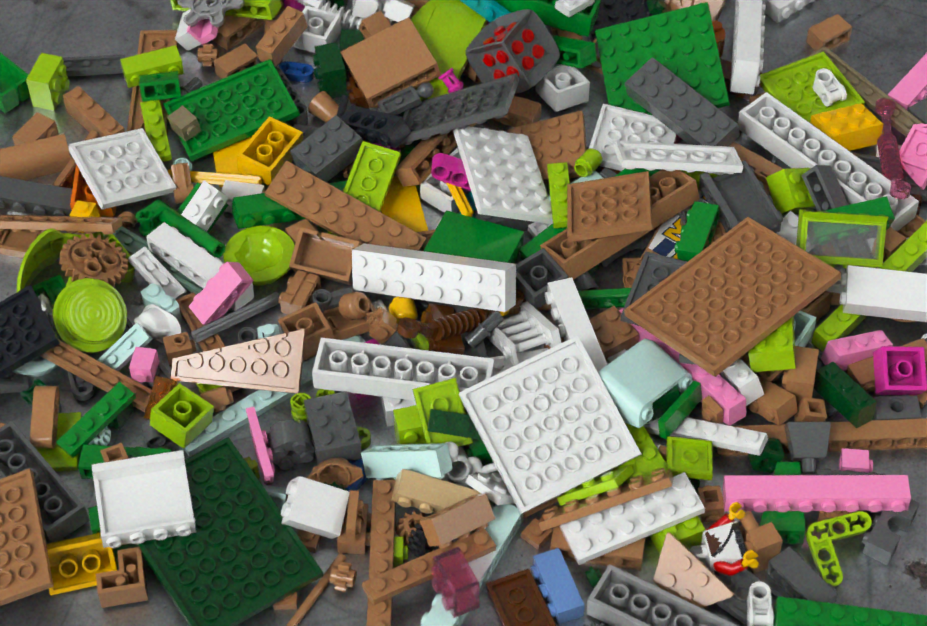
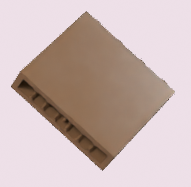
[341,17,441,108]

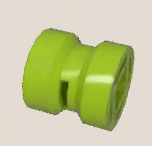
[290,393,311,423]

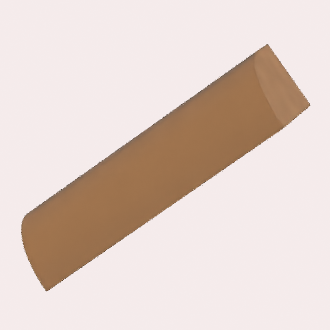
[0,134,71,180]

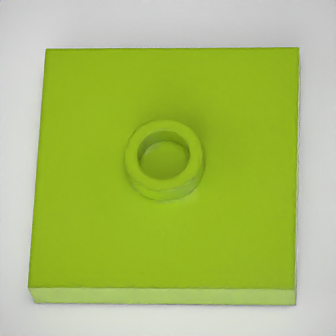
[666,436,713,480]

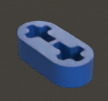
[279,61,314,83]

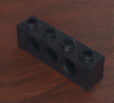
[340,105,411,148]

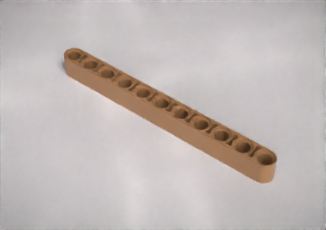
[717,418,927,456]

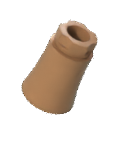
[308,91,346,123]

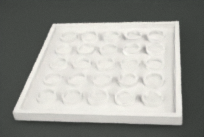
[458,336,641,514]

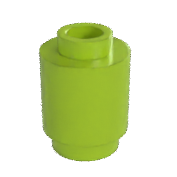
[574,148,603,177]

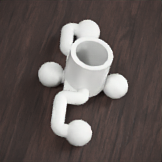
[440,441,498,489]

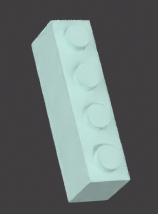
[361,443,453,480]

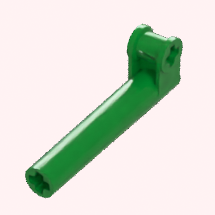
[135,200,226,258]

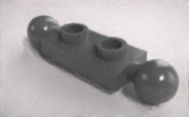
[369,82,434,115]

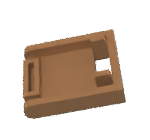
[0,229,45,258]
[323,298,376,340]

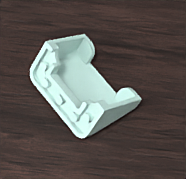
[598,338,693,428]

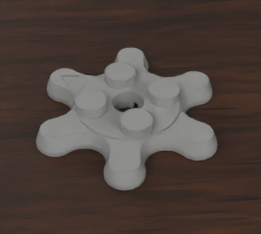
[177,0,244,27]

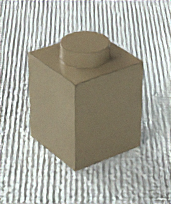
[167,106,201,142]

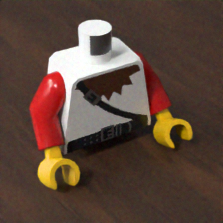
[691,502,759,576]

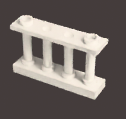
[486,301,561,365]

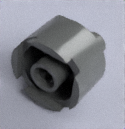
[266,419,314,470]

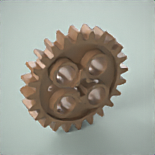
[59,233,128,287]

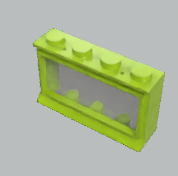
[796,209,888,269]

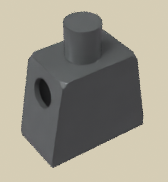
[784,422,831,474]

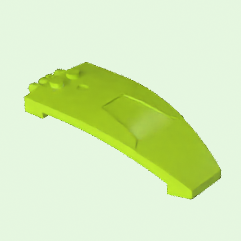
[411,0,488,101]

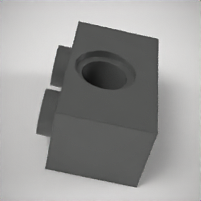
[872,395,922,421]

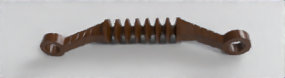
[397,289,524,341]

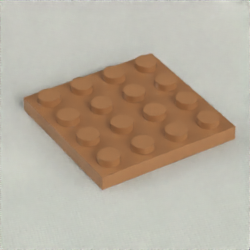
[507,111,587,185]
[567,171,653,243]

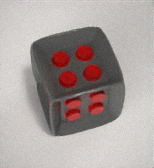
[465,9,560,94]

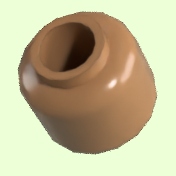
[339,292,370,320]

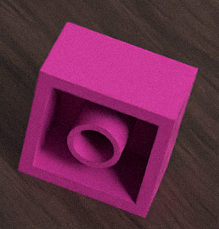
[873,346,927,395]

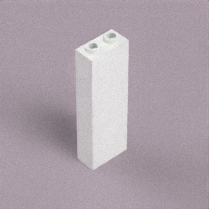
[839,265,927,322]

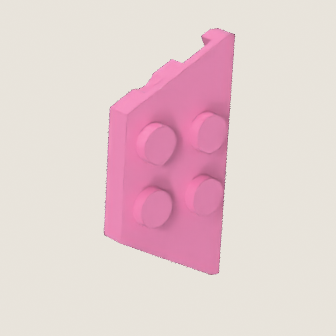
[895,123,927,190]
[246,406,275,485]

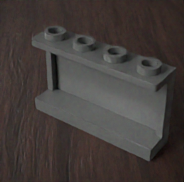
[699,160,783,233]

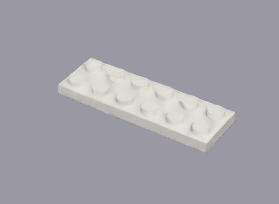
[614,141,743,174]
[560,472,705,565]

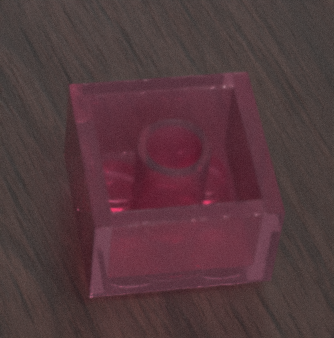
[431,546,479,618]

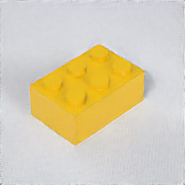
[810,103,883,151]
[237,116,303,185]

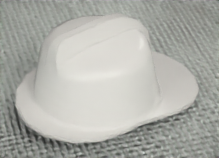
[134,304,181,344]

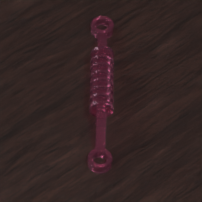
[875,98,911,200]

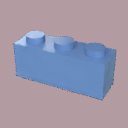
[530,548,584,625]

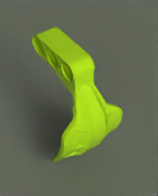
[16,228,135,293]

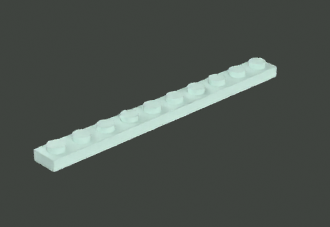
[182,335,366,457]

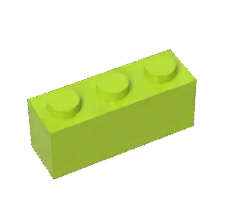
[120,45,184,88]

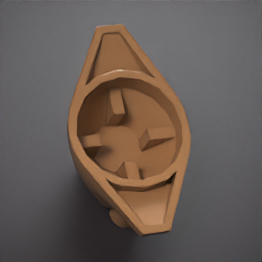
[306,457,363,488]

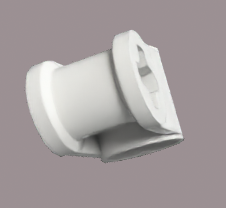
[813,69,847,107]
[747,581,774,626]

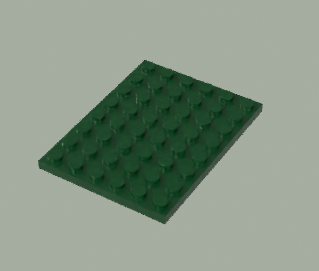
[136,437,323,626]

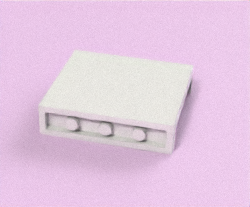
[91,450,196,548]

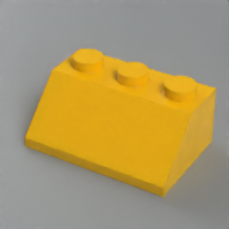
[46,532,117,595]

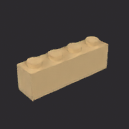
[391,469,481,514]

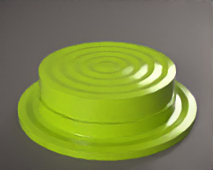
[223,226,295,286]
[52,278,127,353]

